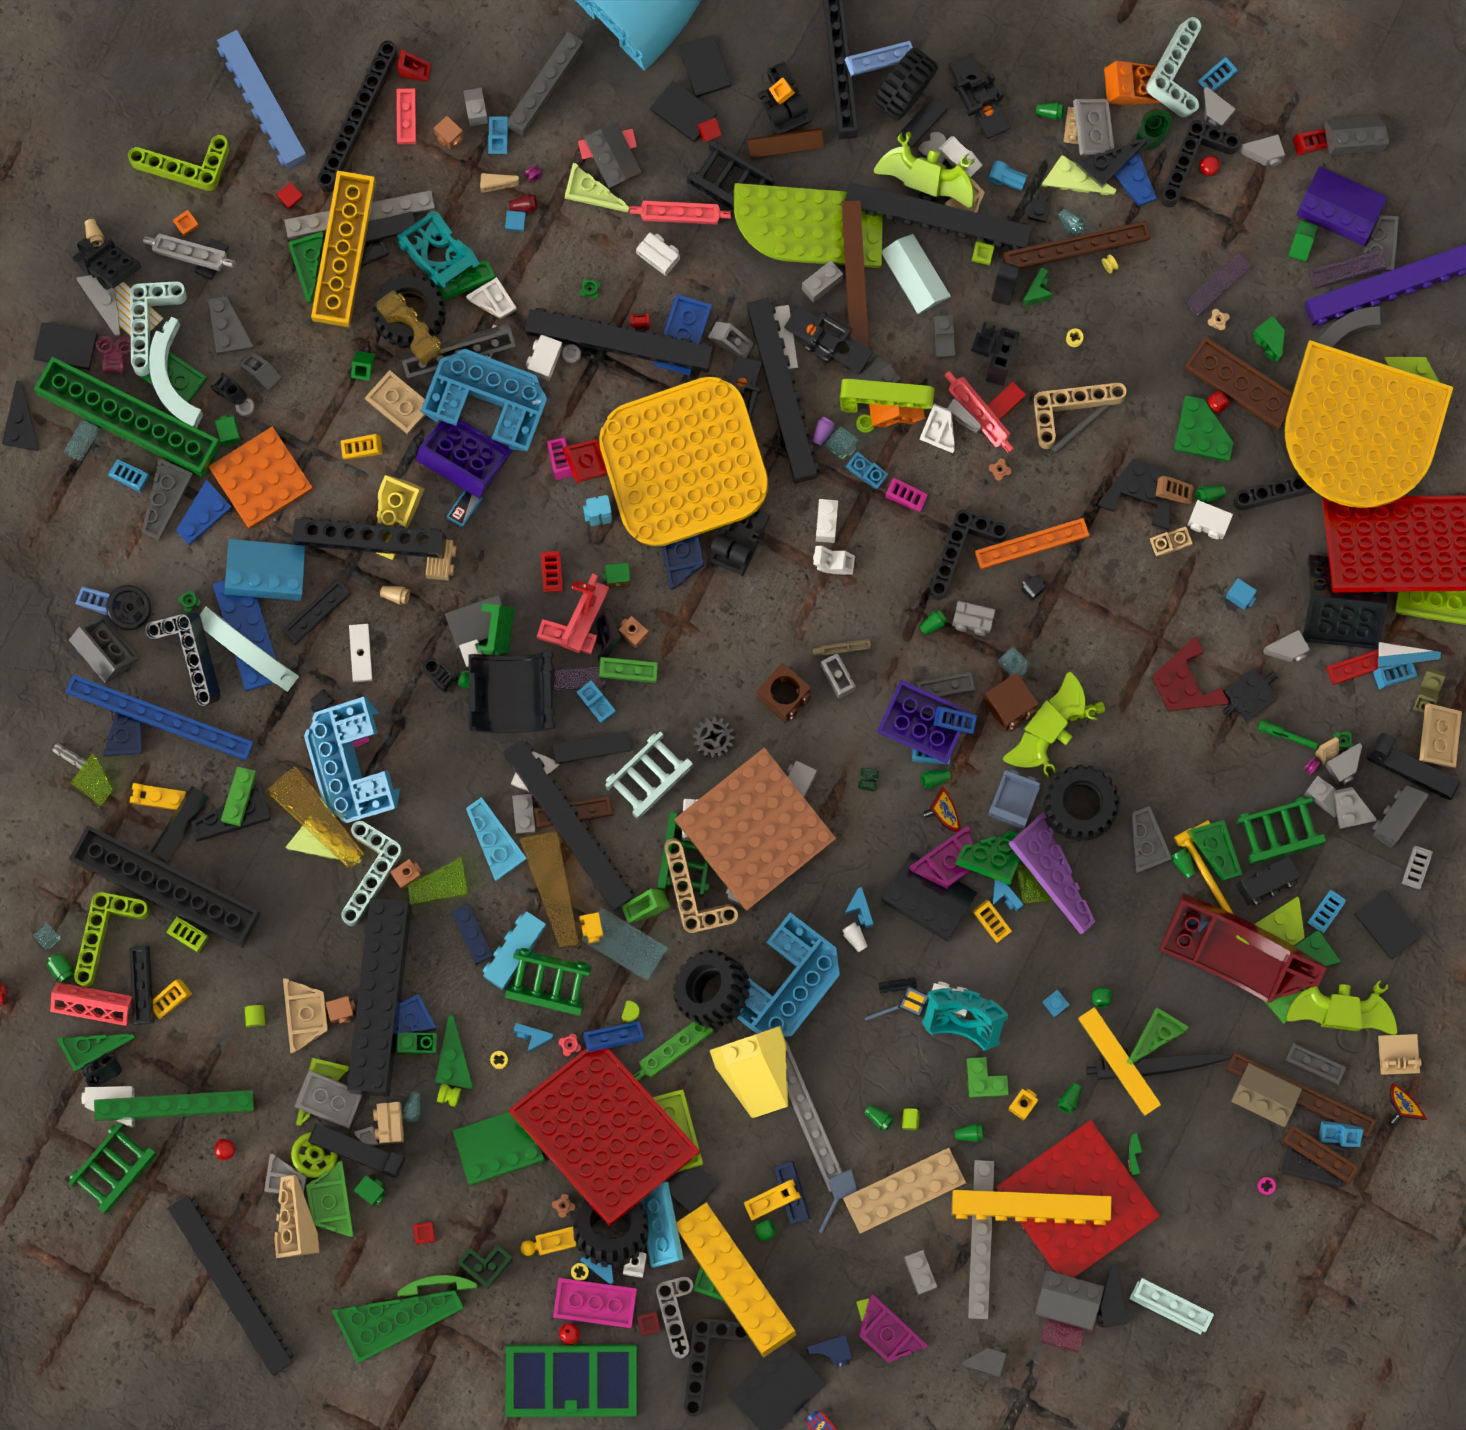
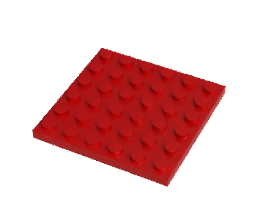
[995,1120,1160,1278]

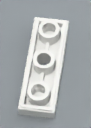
[349,624,372,682]

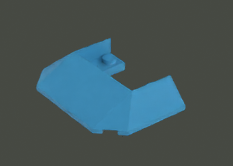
[420,349,547,451]
[304,696,400,823]
[737,912,840,1037]

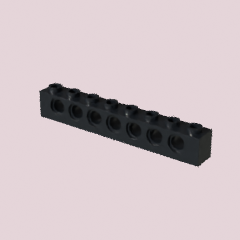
[292,517,447,559]

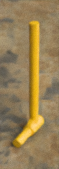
[1174,820,1234,914]

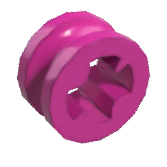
[1257,1177,1276,1195]

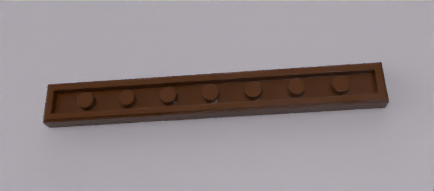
[841,200,869,348]
[1003,221,1151,269]
[1226,1052,1377,1139]

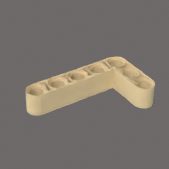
[1034,383,1126,449]
[664,838,738,933]

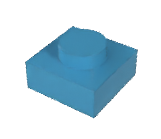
[1042,990,1070,1018]

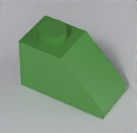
[622,889,670,923]

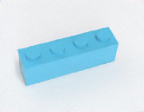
[483,911,547,991]

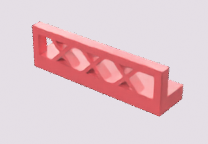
[562,573,609,653]
[50,982,132,1026]

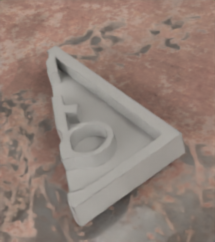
[76,275,121,337]

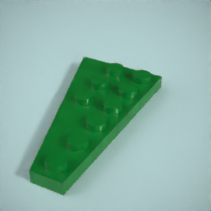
[331,1290,464,1364]

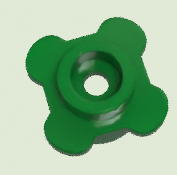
[580,279,600,299]
[178,590,201,612]
[1333,731,1354,751]

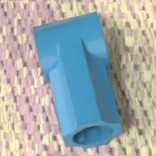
[987,161,1028,191]

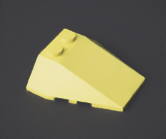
[710,1026,788,1118]

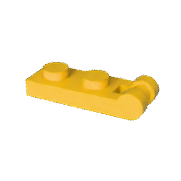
[129,783,186,810]
[744,1179,801,1221]

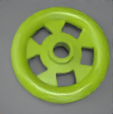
[291,1132,338,1178]

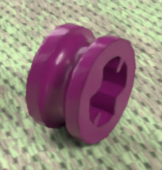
[524,165,543,183]
[1303,756,1321,776]

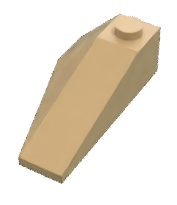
[274,1175,319,1258]

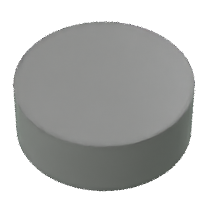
[562,344,581,364]
[235,398,255,417]

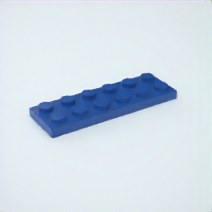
[213,580,276,692]

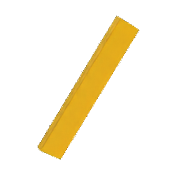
[1078,1007,1161,1116]

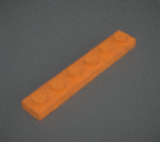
[975,518,1089,570]

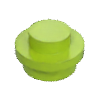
[856,414,875,433]

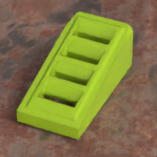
[166,917,209,953]

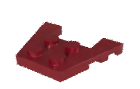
[1152,637,1229,712]

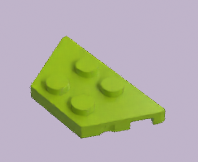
[1383,357,1439,382]
[1236,896,1305,946]

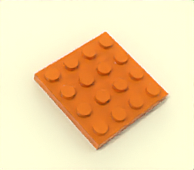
[209,426,313,529]

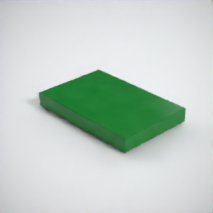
[139,352,207,403]

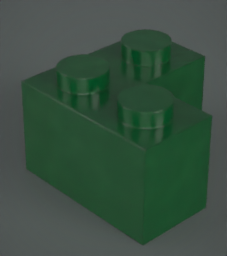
[457,1245,513,1290]

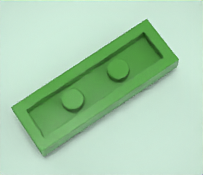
[599,657,658,683]
[221,767,257,826]

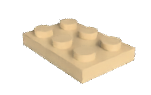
[365,370,426,435]
[1419,704,1462,768]

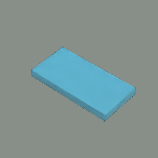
[641,1182,684,1268]

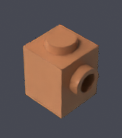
[434,116,464,149]
[619,616,649,649]
[390,859,422,891]
[325,996,356,1024]

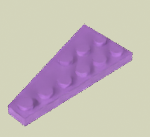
[1008,812,1095,934]

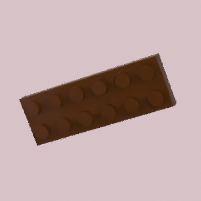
[1184,337,1293,430]

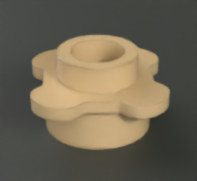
[1208,309,1230,330]

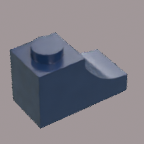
[807,1335,852,1367]

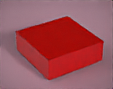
[697,118,721,142]
[276,182,303,209]
[413,1222,436,1245]

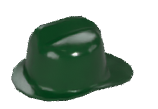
[1136,108,1172,150]

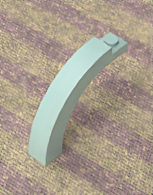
[149,317,203,428]
[200,606,299,692]

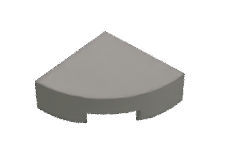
[354,1126,379,1146]

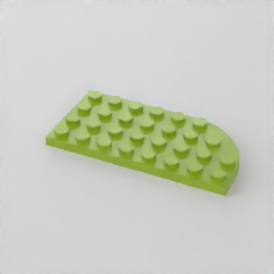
[734,183,883,268]

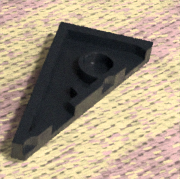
[1076,138,1147,188]
[2,380,39,451]

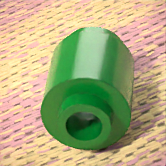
[46,953,74,983]

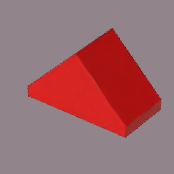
[398,50,431,82]

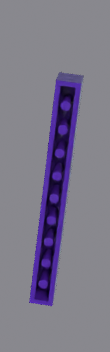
[1304,244,1466,326]

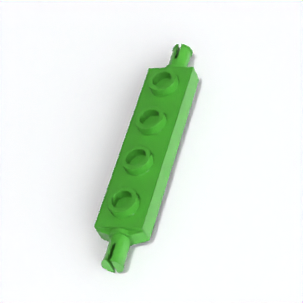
[633,1022,714,1081]

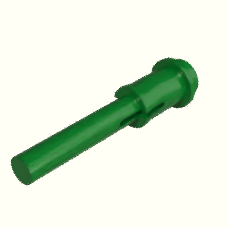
[1257,719,1318,750]

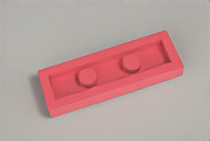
[397,88,416,144]
[537,619,597,655]

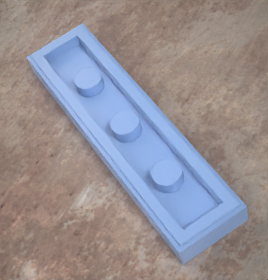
[845,41,913,76]

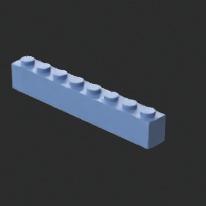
[217,30,308,170]

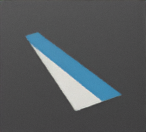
[1378,642,1441,667]

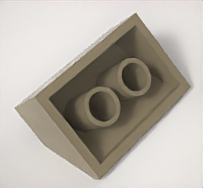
[1231,1063,1302,1127]

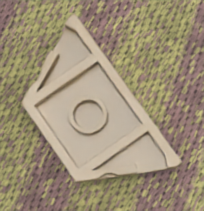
[283,979,328,1054]

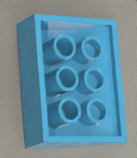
[224,539,305,601]

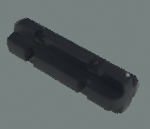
[879,978,917,993]

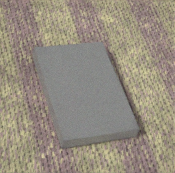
[1073,99,1114,155]
[294,1070,362,1129]

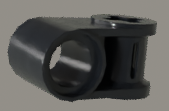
[210,372,247,405]
[423,658,458,693]
[82,1052,122,1087]

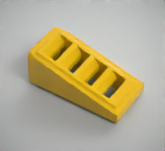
[341,434,383,460]
[972,900,1012,943]
[153,979,192,1019]

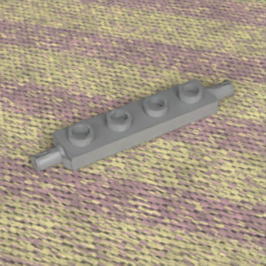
[143,234,236,271]

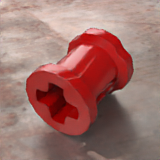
[630,313,650,330]

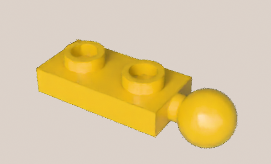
[520,1227,576,1256]

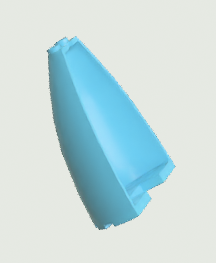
[575,0,701,71]

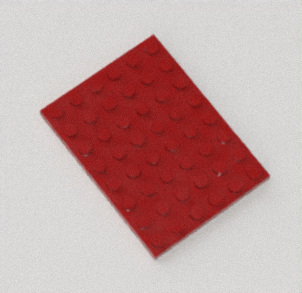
[1322,495,1466,592]
[509,1048,700,1227]

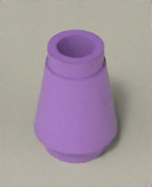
[811,417,835,446]

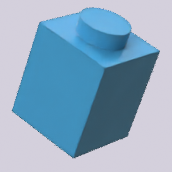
[1225,578,1257,610]

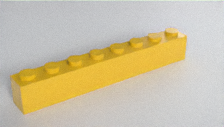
[952,1190,1111,1225]

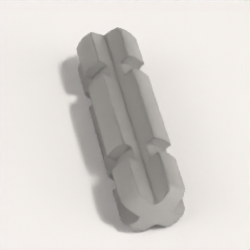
[53,743,88,770]

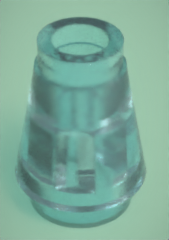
[1058,209,1085,236]
[402,1092,422,1123]

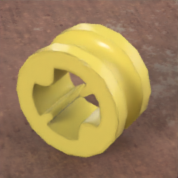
[1101,254,1119,274]
[1066,329,1084,347]
[490,1051,508,1069]
[571,1263,589,1281]

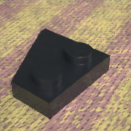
[597,608,620,661]

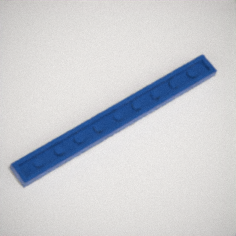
[65,674,253,761]

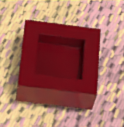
[637,1312,661,1336]

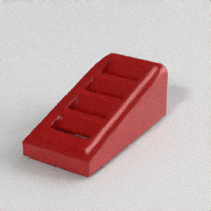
[1293,129,1328,156]
[541,551,563,593]

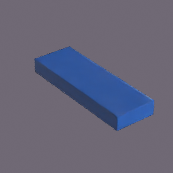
[583,1020,645,1053]

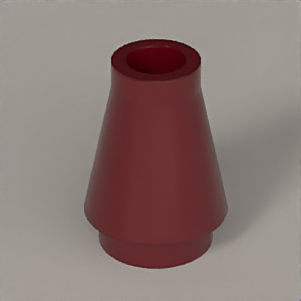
[509,193,538,212]

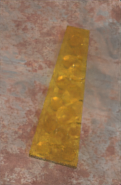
[267,765,364,869]
[520,831,579,948]

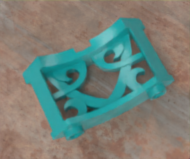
[397,211,480,288]
[922,988,1009,1051]

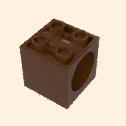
[756,663,811,723]
[983,673,1038,732]

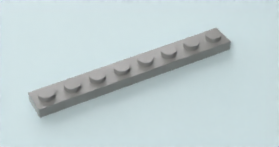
[284,191,435,240]
[968,1160,994,1320]

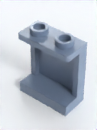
[988,769,1041,829]

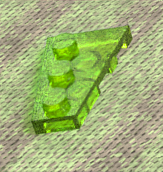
[407,856,468,905]

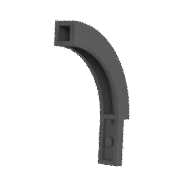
[1317,306,1381,348]

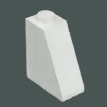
[82,1086,135,1127]

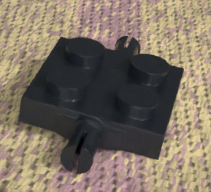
[1222,668,1278,721]

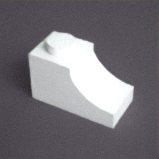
[939,136,982,177]

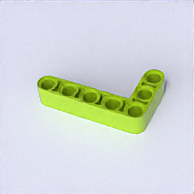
[128,135,230,191]
[840,379,935,413]
[74,892,150,988]

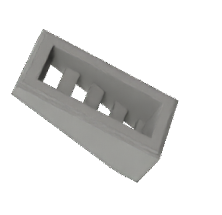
[947,398,981,434]
[1401,846,1433,890]

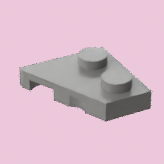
[1333,787,1376,829]
[264,1154,307,1194]

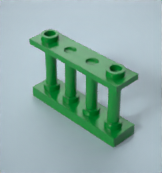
[1236,796,1326,866]
[657,812,710,898]
[505,948,592,1016]
[68,1123,157,1215]

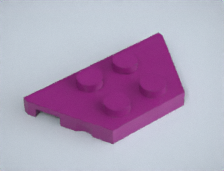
[909,826,973,888]
[859,1294,928,1363]

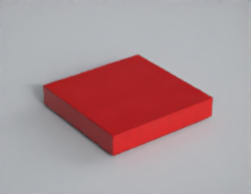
[562,439,608,483]

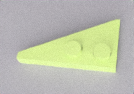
[1042,155,1116,195]
[565,163,630,213]
[286,819,362,863]

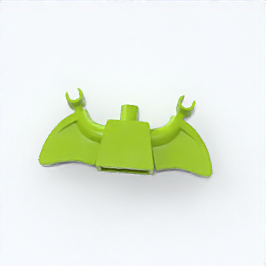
[874,131,975,208]
[1003,672,1099,778]
[1286,980,1397,1035]

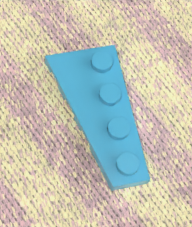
[466,797,527,882]

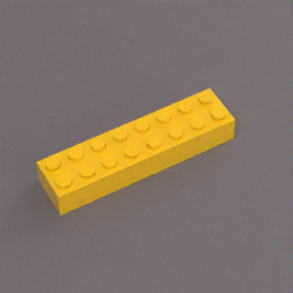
[311,171,376,327]
[676,1202,796,1358]

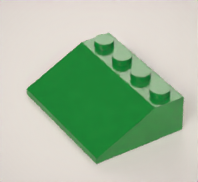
[453,1112,545,1187]

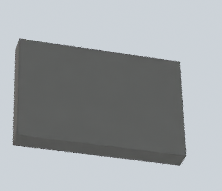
[445,595,503,650]

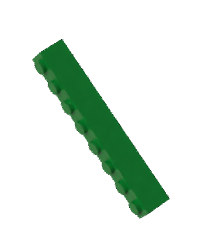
[94,1090,254,1122]

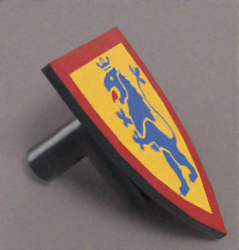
[924,787,960,832]
[1390,1083,1427,1125]

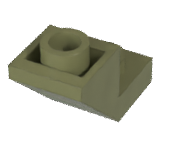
[1413,667,1446,713]

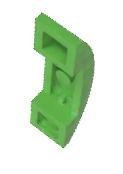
[398,1275,478,1297]

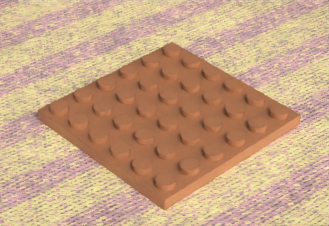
[674,747,836,910]

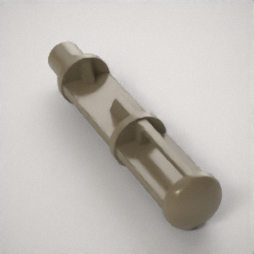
[812,638,872,656]

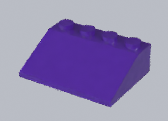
[1296,166,1387,246]
[416,419,512,499]
[877,680,971,764]

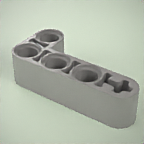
[656,1277,693,1359]

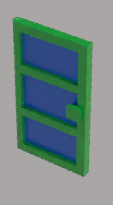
[505,1344,638,1417]

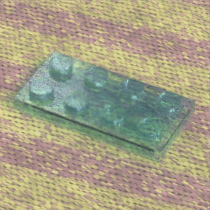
[582,908,668,982]

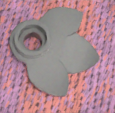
[918,132,947,164]

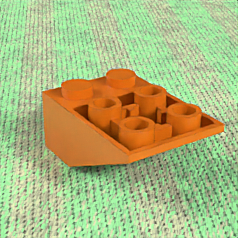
[1104,61,1161,105]

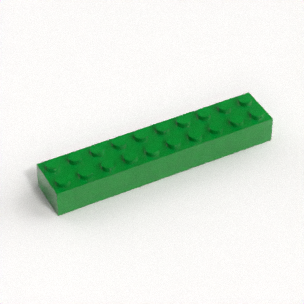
[34,357,221,478]

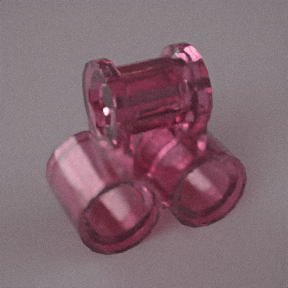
[96,336,131,375]

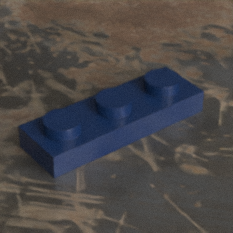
[451,904,493,965]
[774,1162,811,1224]

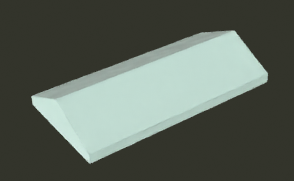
[882,234,951,315]

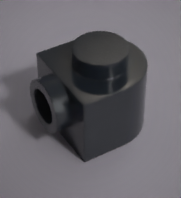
[1021,575,1045,601]
[310,689,335,713]

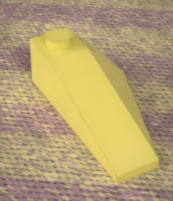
[377,475,425,560]

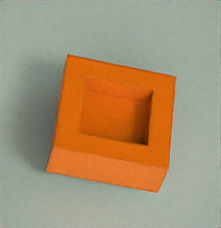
[173,210,199,237]

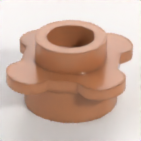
[989,459,1011,481]
[552,1194,575,1218]

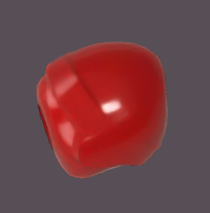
[1199,156,1220,176]
[1208,391,1230,412]
[215,1139,236,1160]
[559,1323,580,1344]

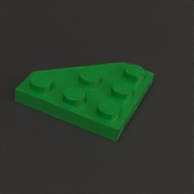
[1173,395,1233,462]
[956,831,1021,885]

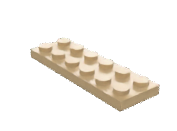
[843,1148,966,1234]

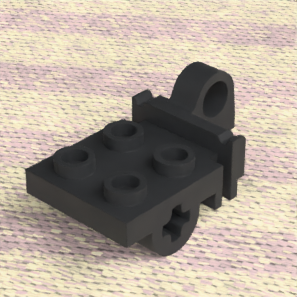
[758,61,811,134]
[72,238,142,290]
[708,510,771,576]

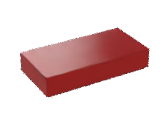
[987,382,1026,420]

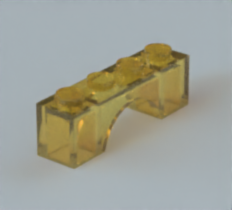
[375,290,441,366]

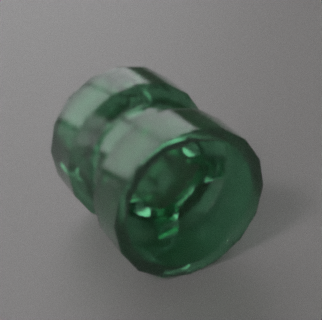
[858,768,880,791]

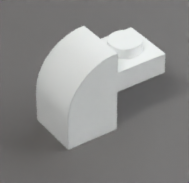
[813,546,855,575]

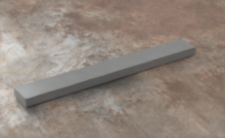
[786,1041,842,1193]

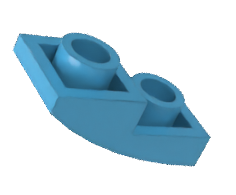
[845,451,888,489]

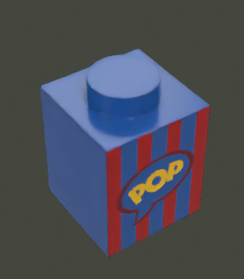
[806,1411,837,1430]

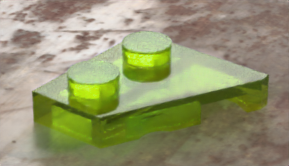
[70,753,113,806]
[1016,865,1053,904]

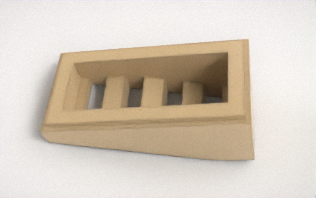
[480,173,520,193]
[1315,737,1339,766]

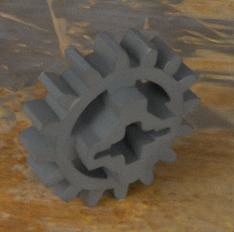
[693,717,734,759]

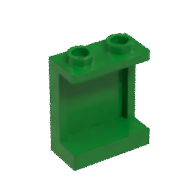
[477,603,515,656]

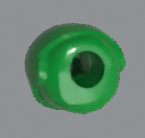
[1092,987,1112,1008]
[755,1219,776,1241]

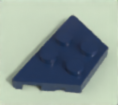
[662,535,705,590]

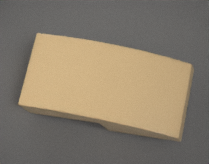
[1150,526,1193,557]

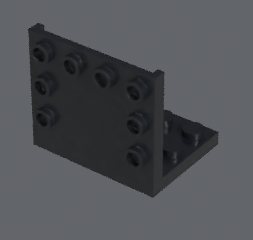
[1302,555,1388,649]

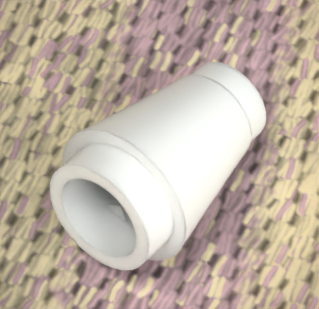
[842,922,867,952]

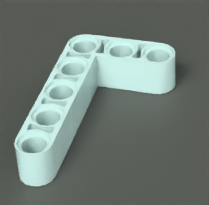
[1146,17,1201,117]
[130,282,187,376]
[342,821,402,926]

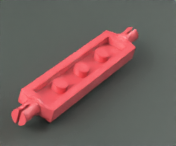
[630,201,731,225]
[944,371,1014,453]

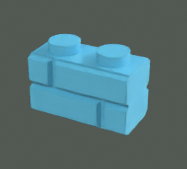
[583,495,612,526]

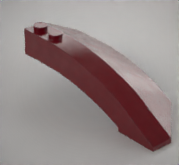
[1159,893,1327,1003]

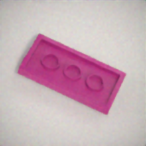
[553,1278,637,1328]

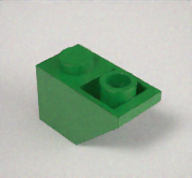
[1253,316,1285,363]
[397,1033,437,1055]

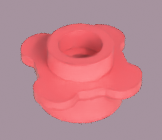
[559,1034,581,1056]

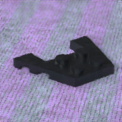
[1098,459,1169,530]

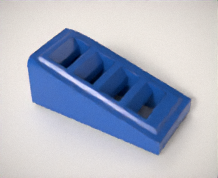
[933,707,977,734]

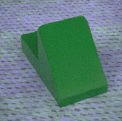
[1288,220,1318,262]
[1023,267,1053,306]

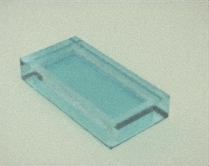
[63,420,99,462]

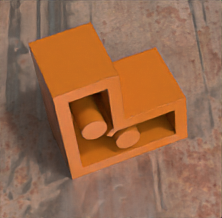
[869,404,925,428]

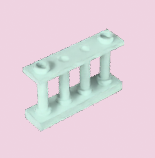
[605,732,693,820]
[1129,1278,1214,1335]

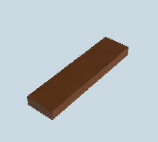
[747,128,824,158]
[534,796,613,828]
[1282,1124,1359,1184]

